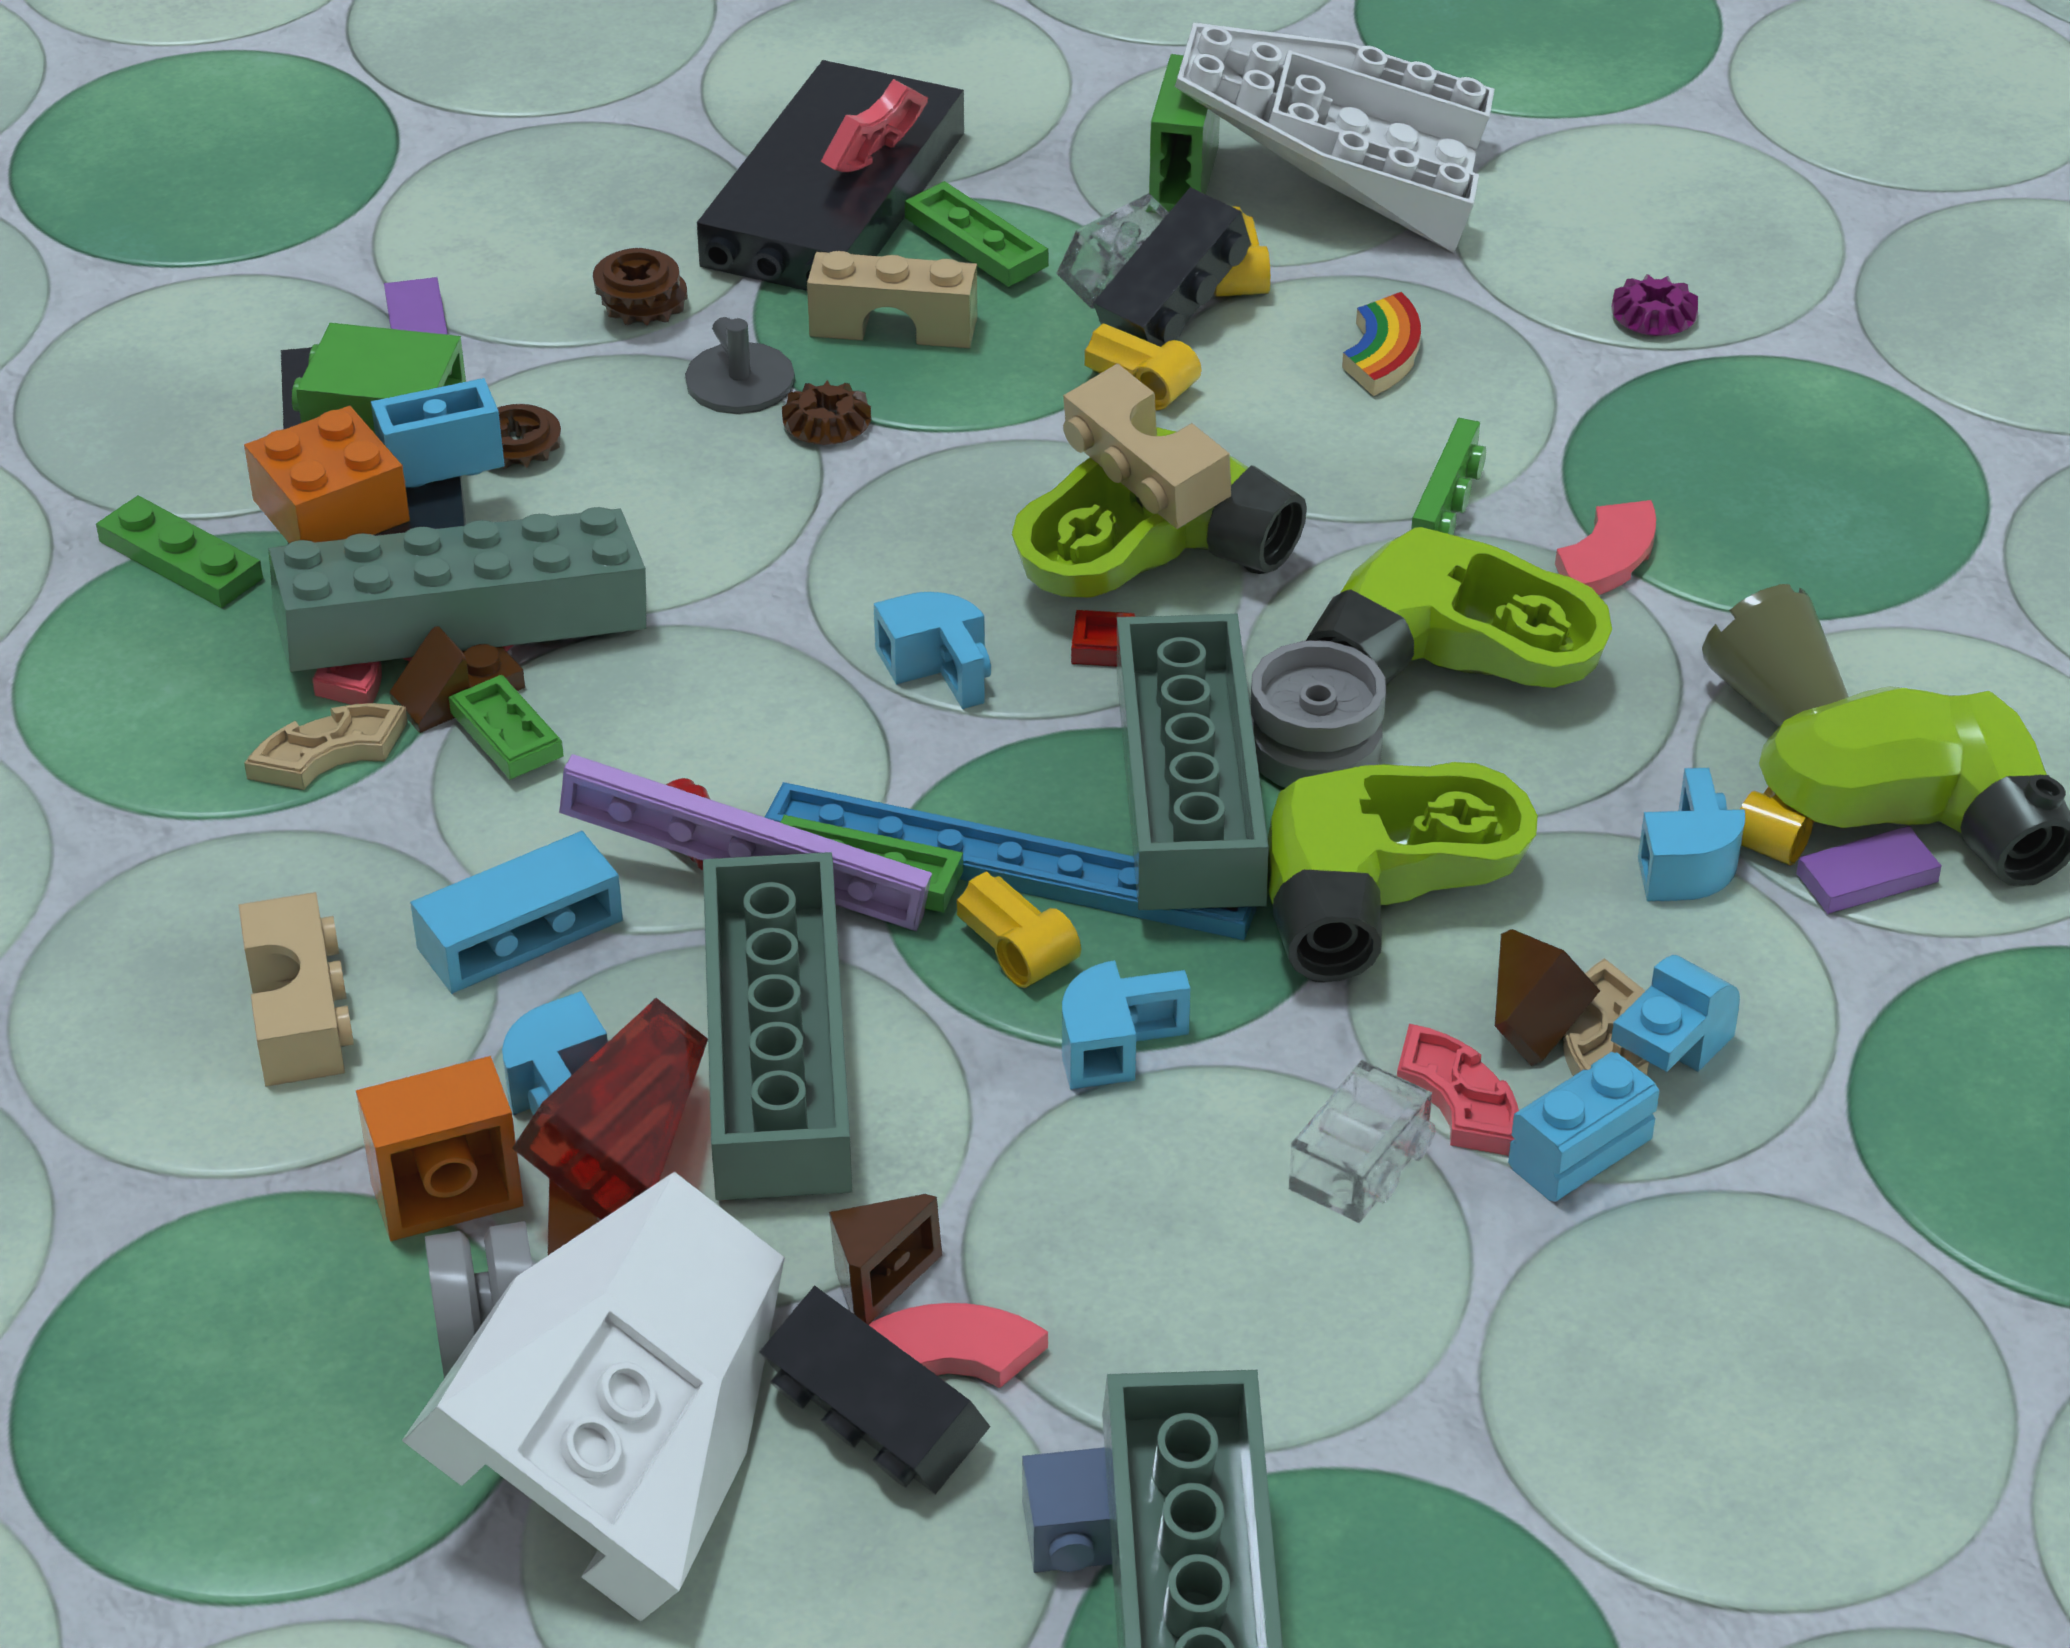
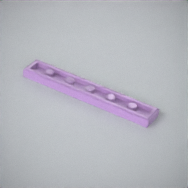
[559,754,932,931]

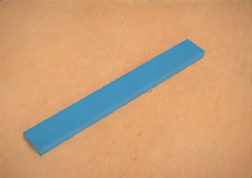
[765,782,1257,940]

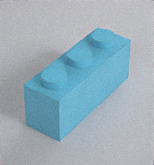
[410,831,623,994]

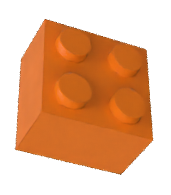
[244,406,410,543]
[356,1056,524,1242]

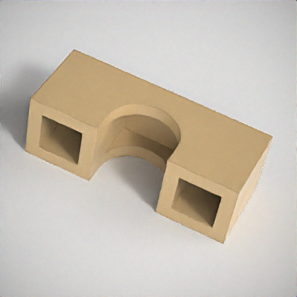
[807,251,977,348]
[1063,363,1231,529]
[238,892,354,1087]

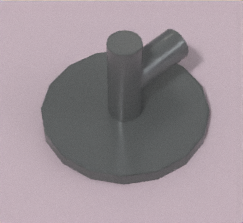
[685,317,795,414]

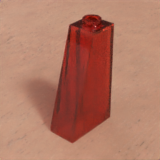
[512,998,708,1220]

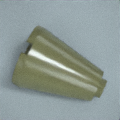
[1702,584,1849,727]

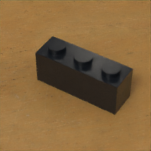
[1093,187,1251,347]
[759,1285,991,1495]

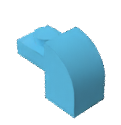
[874,592,991,709]
[1638,768,1745,901]
[1611,955,1740,1072]
[1062,960,1191,1090]
[502,991,611,1150]

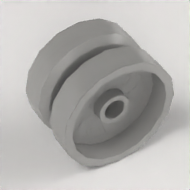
[1251,641,1386,787]
[425,1221,533,1379]

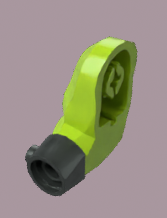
[1011,427,1307,598]

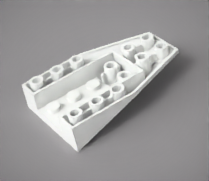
[1175,22,1495,253]
[402,1172,785,1622]

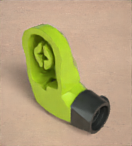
[1306,527,1612,688]
[1759,686,2070,886]
[1267,762,1538,983]

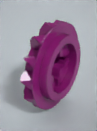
[1611,274,1698,336]

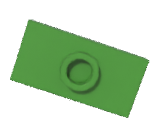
[449,675,564,780]

